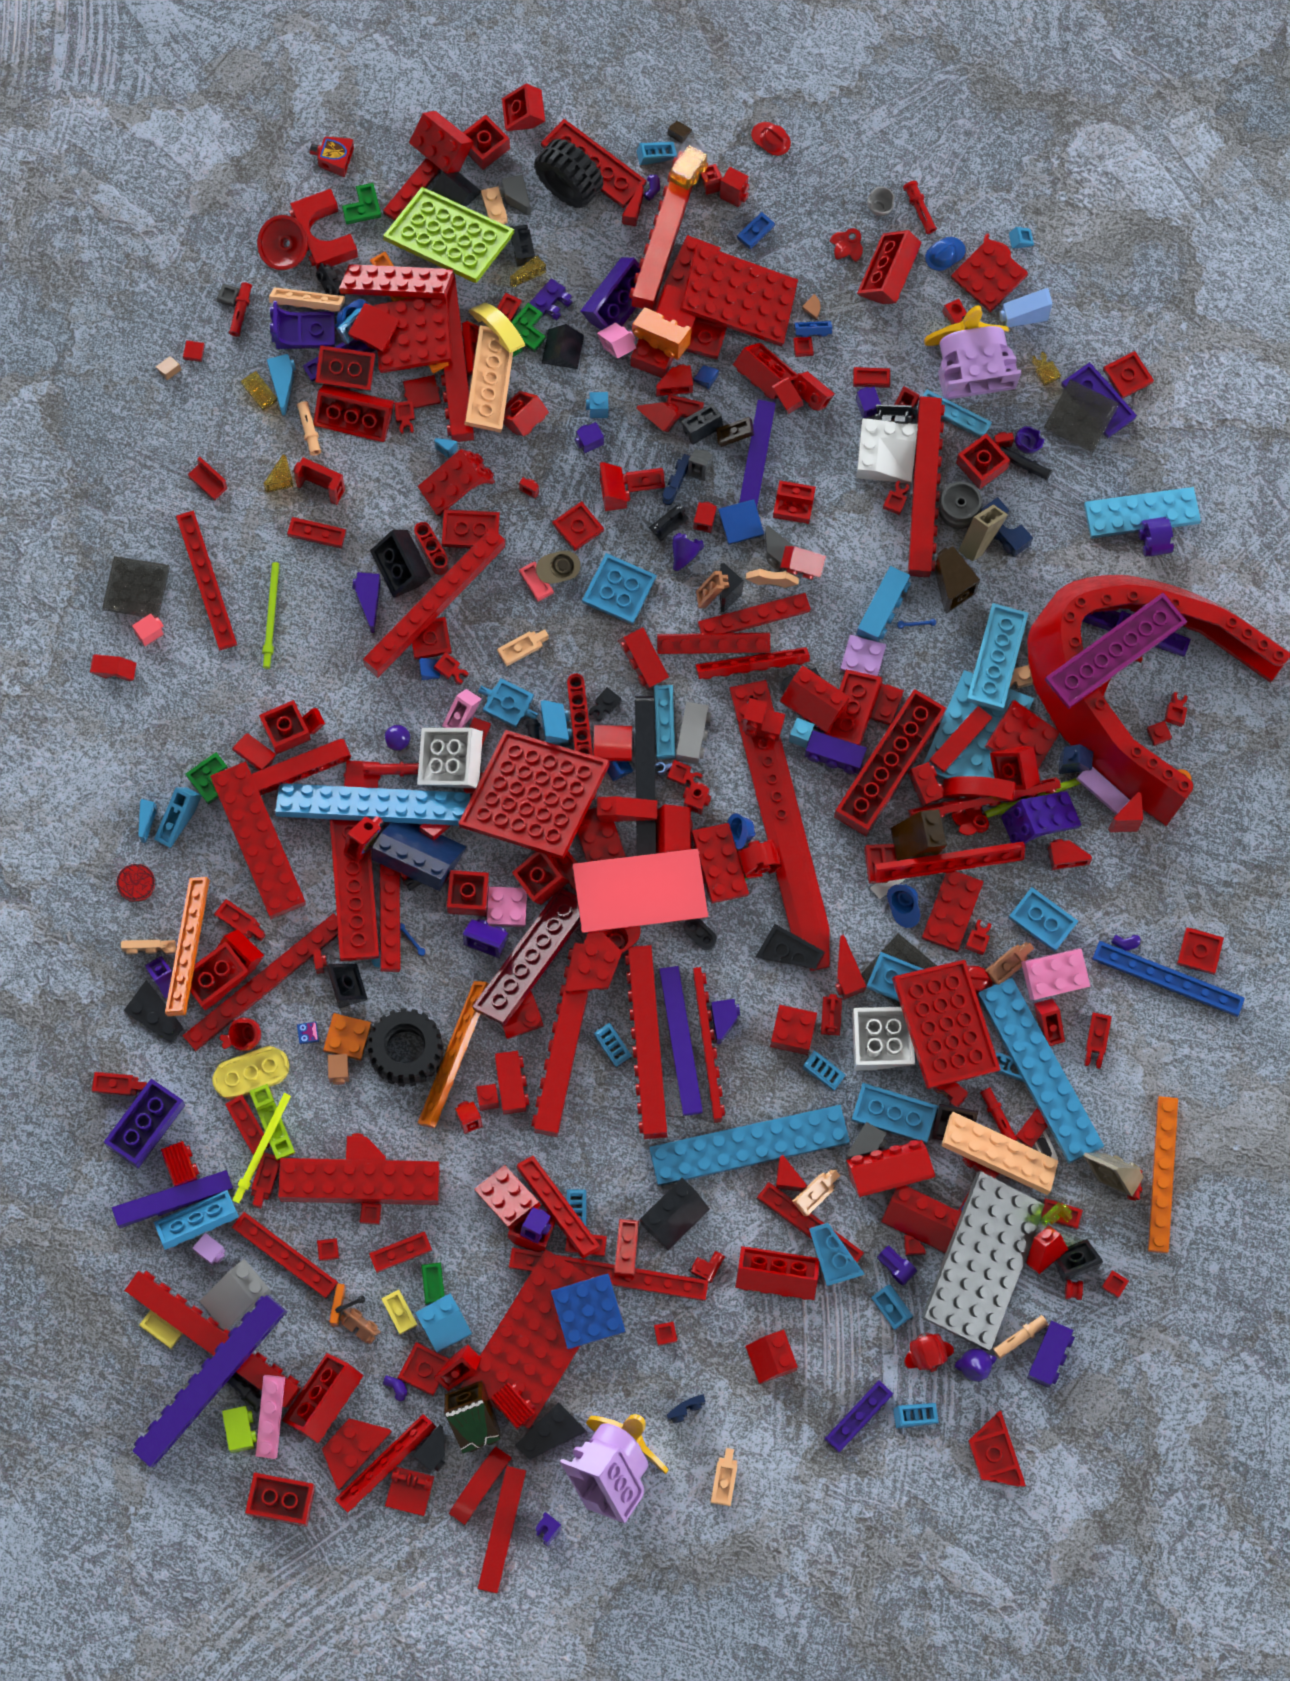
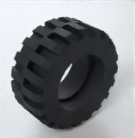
[534,139,604,208]
[367,1008,443,1087]

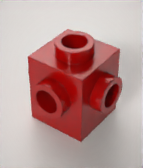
[683,782,712,815]

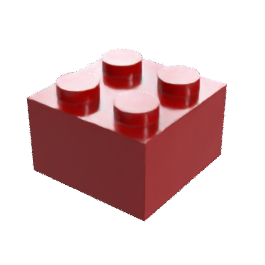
[463,115,510,170]
[956,433,1010,490]
[259,700,311,755]
[512,851,570,905]
[447,870,489,916]
[770,1004,817,1055]

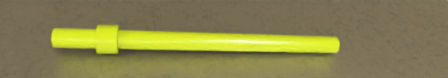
[232,1093,291,1203]

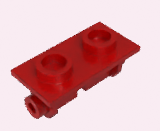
[821,994,842,1036]

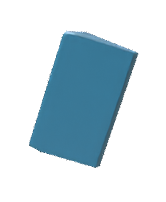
[871,1285,913,1330]

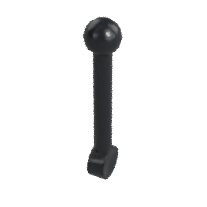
[335,1295,365,1313]

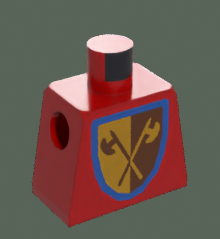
[309,136,354,177]
[344,816,384,863]

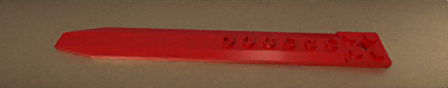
[729,680,830,971]

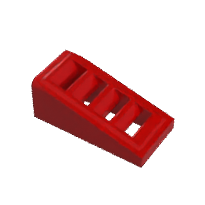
[622,186,644,227]

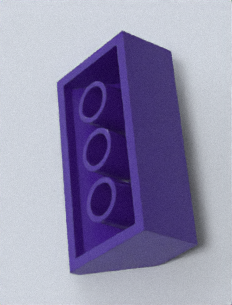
[580,257,641,330]

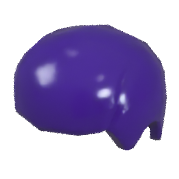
[1015,426,1044,454]

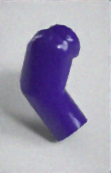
[383,1375,408,1401]

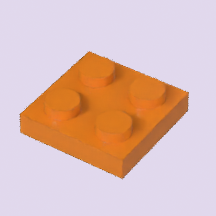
[323,1013,372,1061]

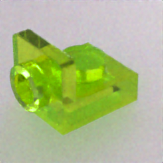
[1040,1202,1073,1226]

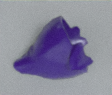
[672,533,704,571]
[955,1349,997,1382]

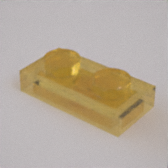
[241,371,278,411]

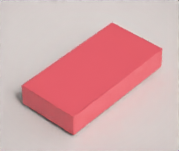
[519,561,554,602]

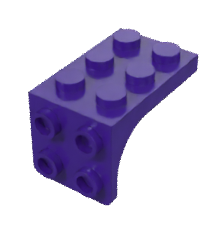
[270,301,335,349]
[1001,791,1082,844]

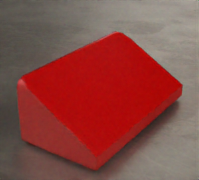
[232,733,276,770]

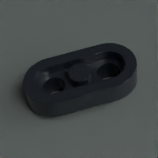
[684,919,717,950]

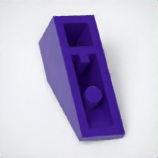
[352,572,381,633]

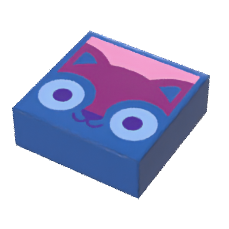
[297,1022,319,1045]

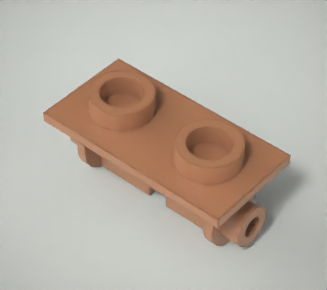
[339,1307,381,1344]

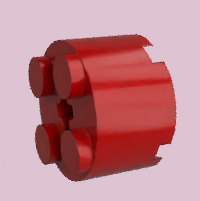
[737,839,782,879]

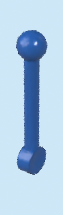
[897,619,936,629]
[400,923,425,956]

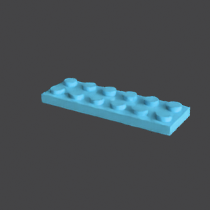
[1084,487,1201,539]
[966,603,1029,711]

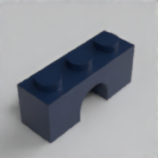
[980,497,1033,557]

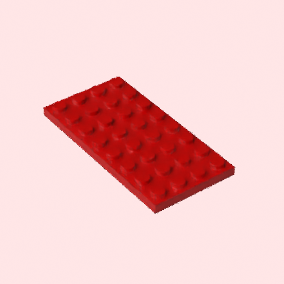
[461,1249,592,1430]

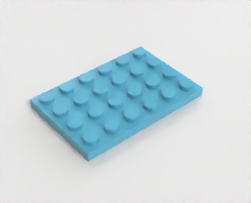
[923,670,1034,779]

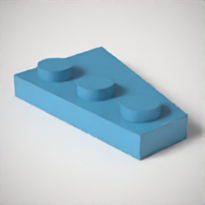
[809,1223,865,1286]

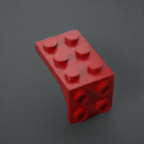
[417,449,495,516]

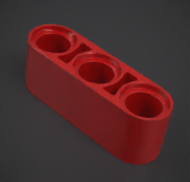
[414,522,449,575]

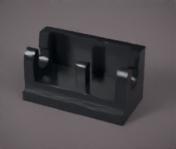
[510,225,536,267]
[681,403,723,445]

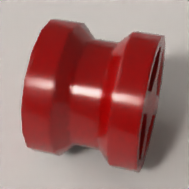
[1064,1279,1083,1301]

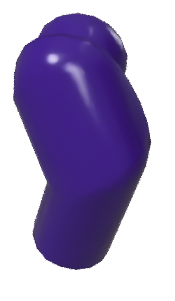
[643,174,661,201]
[1111,935,1141,951]

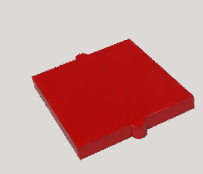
[403,375,441,409]
[343,760,381,788]

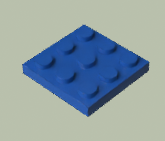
[551,1273,626,1349]

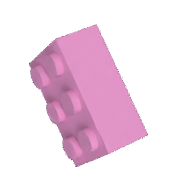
[1021,949,1091,1000]

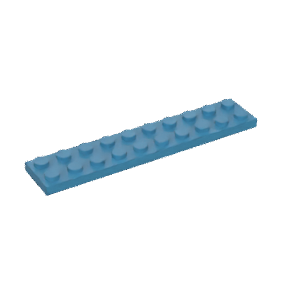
[275,783,470,826]
[977,978,1104,1164]
[649,1105,850,1186]

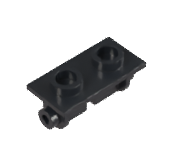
[316,263,346,296]
[875,404,915,424]
[649,505,689,541]

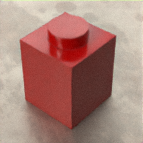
[693,502,717,533]
[476,1084,499,1111]

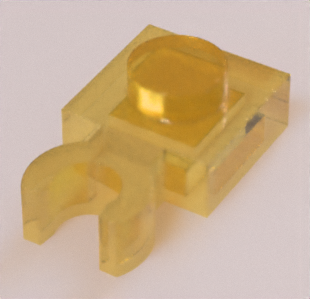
[1032,352,1061,386]

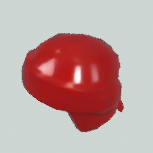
[219,1017,261,1051]

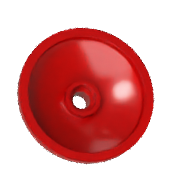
[257,215,308,270]

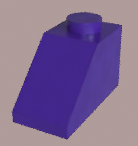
[144,956,172,998]
[711,999,740,1044]

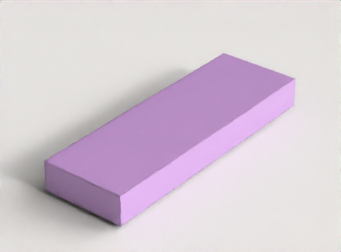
[1076,767,1130,815]

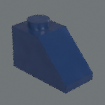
[1058,744,1093,774]

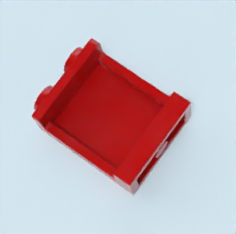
[293,457,345,505]

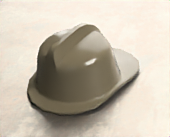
[536,551,581,584]

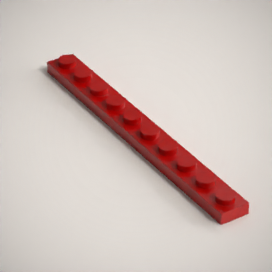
[182,913,338,1052]
[509,1247,709,1301]

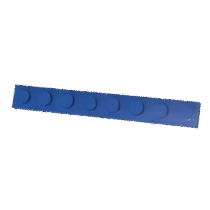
[1092,941,1245,1017]

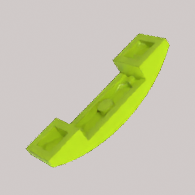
[249,1084,295,1161]

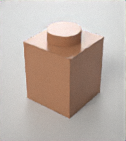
[328,1054,349,1085]

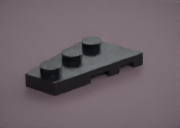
[756,924,825,969]
[124,980,183,1044]
[515,1402,587,1460]

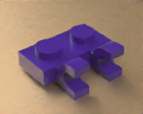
[529,278,572,321]

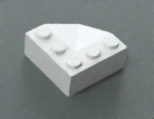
[856,418,918,484]
[417,728,483,788]
[852,1007,915,1071]

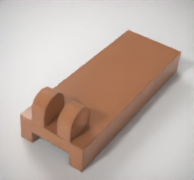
[696,571,729,608]

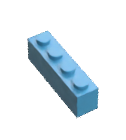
[856,566,911,642]

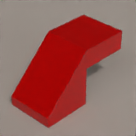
[90,654,137,682]

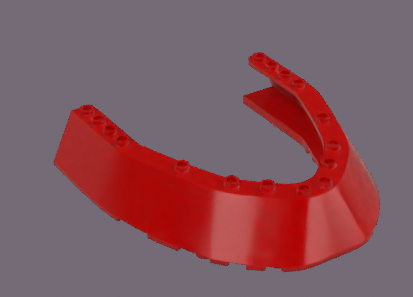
[1027,575,1290,826]

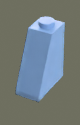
[1000,288,1052,327]

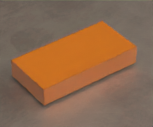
[329,1283,346,1327]

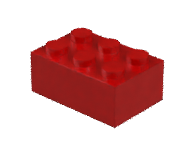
[409,111,474,174]
[315,345,376,391]
[245,1472,316,1527]

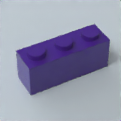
[805,730,867,774]
[1027,1320,1075,1388]

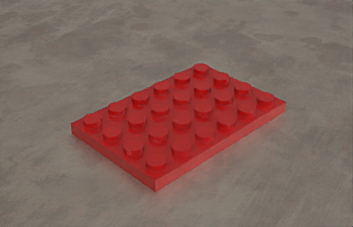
[681,244,798,346]
[892,959,1001,1089]

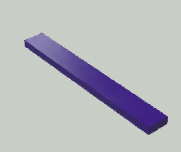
[659,966,703,1116]

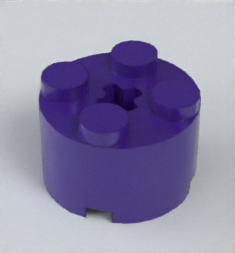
[1139,516,1174,557]

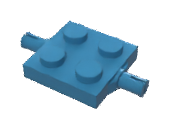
[478,678,539,728]

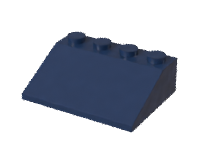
[372,822,467,891]

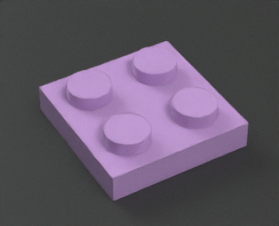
[840,635,886,676]

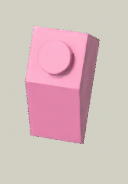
[442,689,481,728]

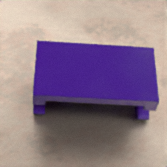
[536,1512,561,1547]

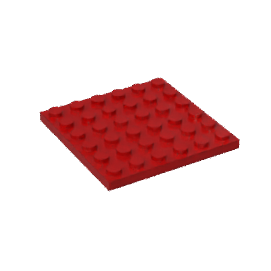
[458,730,610,860]

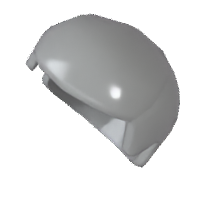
[867,186,895,216]

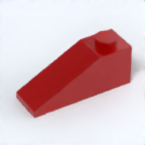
[597,796,658,822]
[835,934,867,1000]

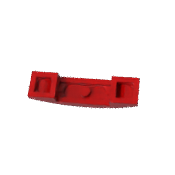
[942,776,1016,801]
[449,1446,512,1525]

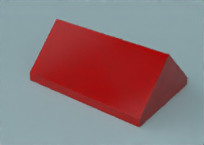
[656,804,692,854]

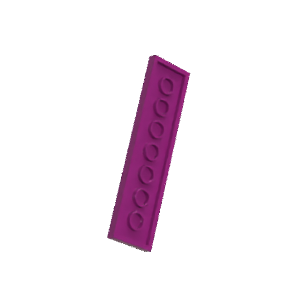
[1044,593,1187,709]

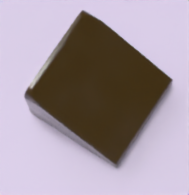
[667,121,692,144]

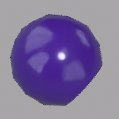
[385,725,411,751]

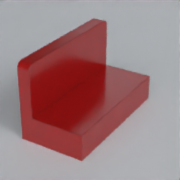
[188,457,228,501]

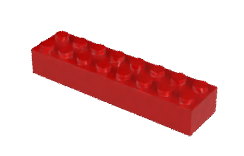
[631,235,721,378]
[834,689,947,837]
[210,761,306,920]
[278,1158,440,1205]

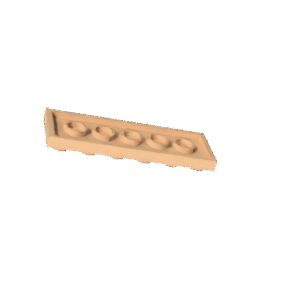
[465,325,513,433]
[941,1112,1058,1195]

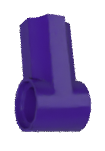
[877,1245,917,1286]

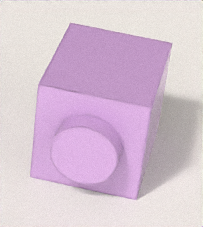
[192,1233,225,1266]

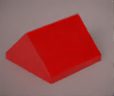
[1108,792,1143,832]

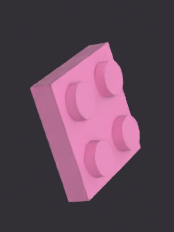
[487,887,527,927]

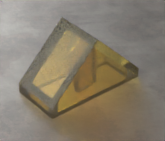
[263,454,294,493]

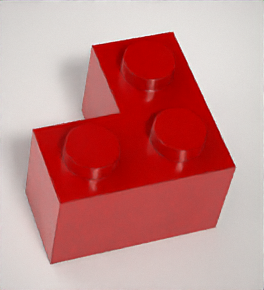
[742,698,785,742]

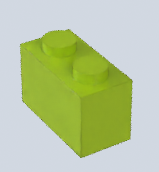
[222,1406,257,1453]

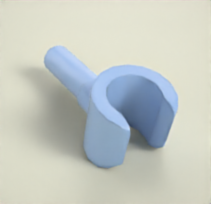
[655,761,681,776]

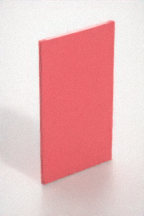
[572,849,709,933]

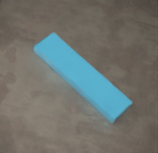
[923,389,992,438]
[654,685,675,759]

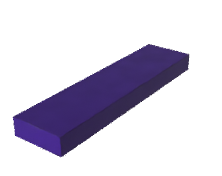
[824,1380,893,1453]

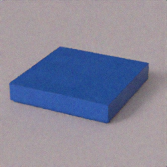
[718,499,764,545]

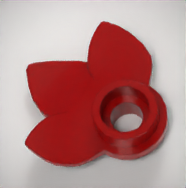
[829,228,863,262]
[952,808,989,835]

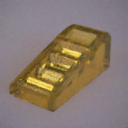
[510,256,546,288]

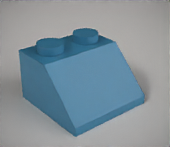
[541,700,572,747]
[415,1293,472,1353]

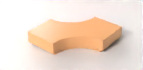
[746,569,799,588]

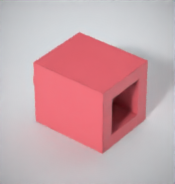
[132,614,164,647]

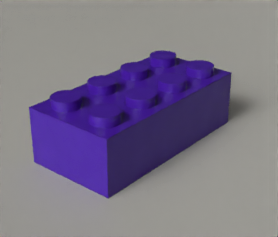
[104,1079,185,1169]

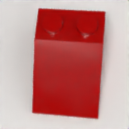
[190,942,249,1011]

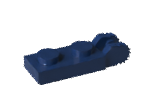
[662,454,690,505]

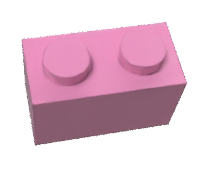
[597,323,636,359]

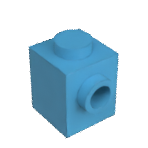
[586,392,608,418]

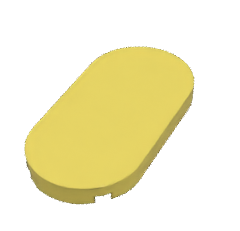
[212,1046,289,1099]

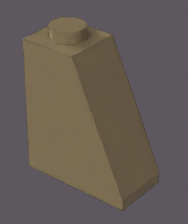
[958,504,1008,561]

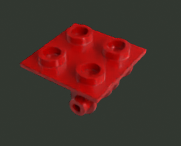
[385,1467,435,1516]

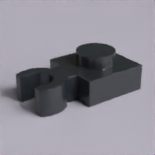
[589,687,622,722]

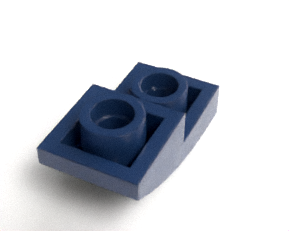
[667,1394,705,1423]

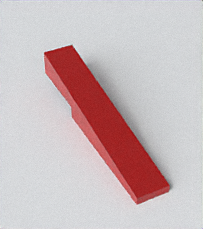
[477,1466,527,1594]

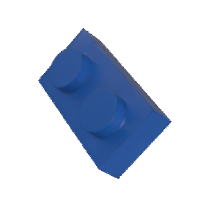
[737,212,775,249]
[794,321,832,337]

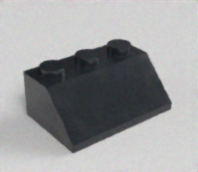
[370,530,431,598]
[640,1178,710,1251]

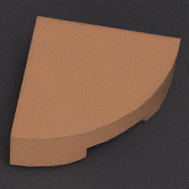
[802,294,821,320]

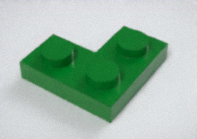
[342,183,381,225]
[511,303,546,352]
[185,752,228,805]

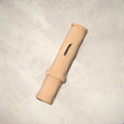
[297,401,321,456]
[993,1315,1049,1359]

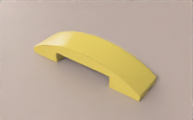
[469,303,525,353]

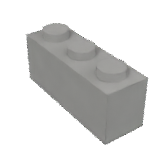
[676,702,711,765]

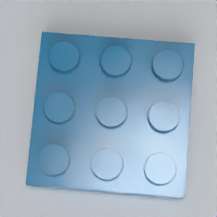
[582,553,657,625]

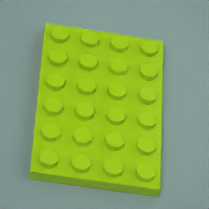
[383,187,514,283]

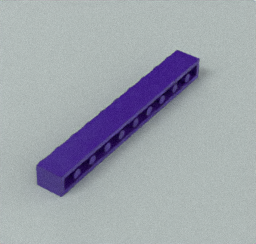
[132,1295,288,1467]

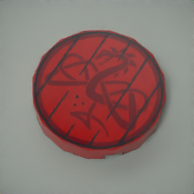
[116,864,155,902]

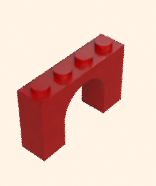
[289,188,358,270]

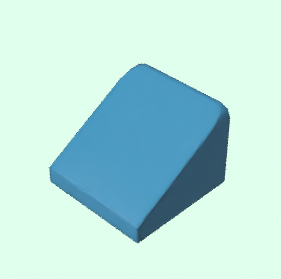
[1009,227,1034,249]
[434,438,458,458]

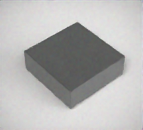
[217,284,240,307]

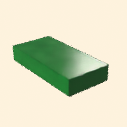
[421,1262,445,1305]

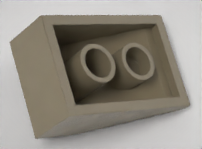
[1083,1153,1144,1196]

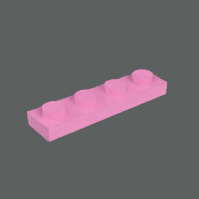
[256,1375,285,1459]

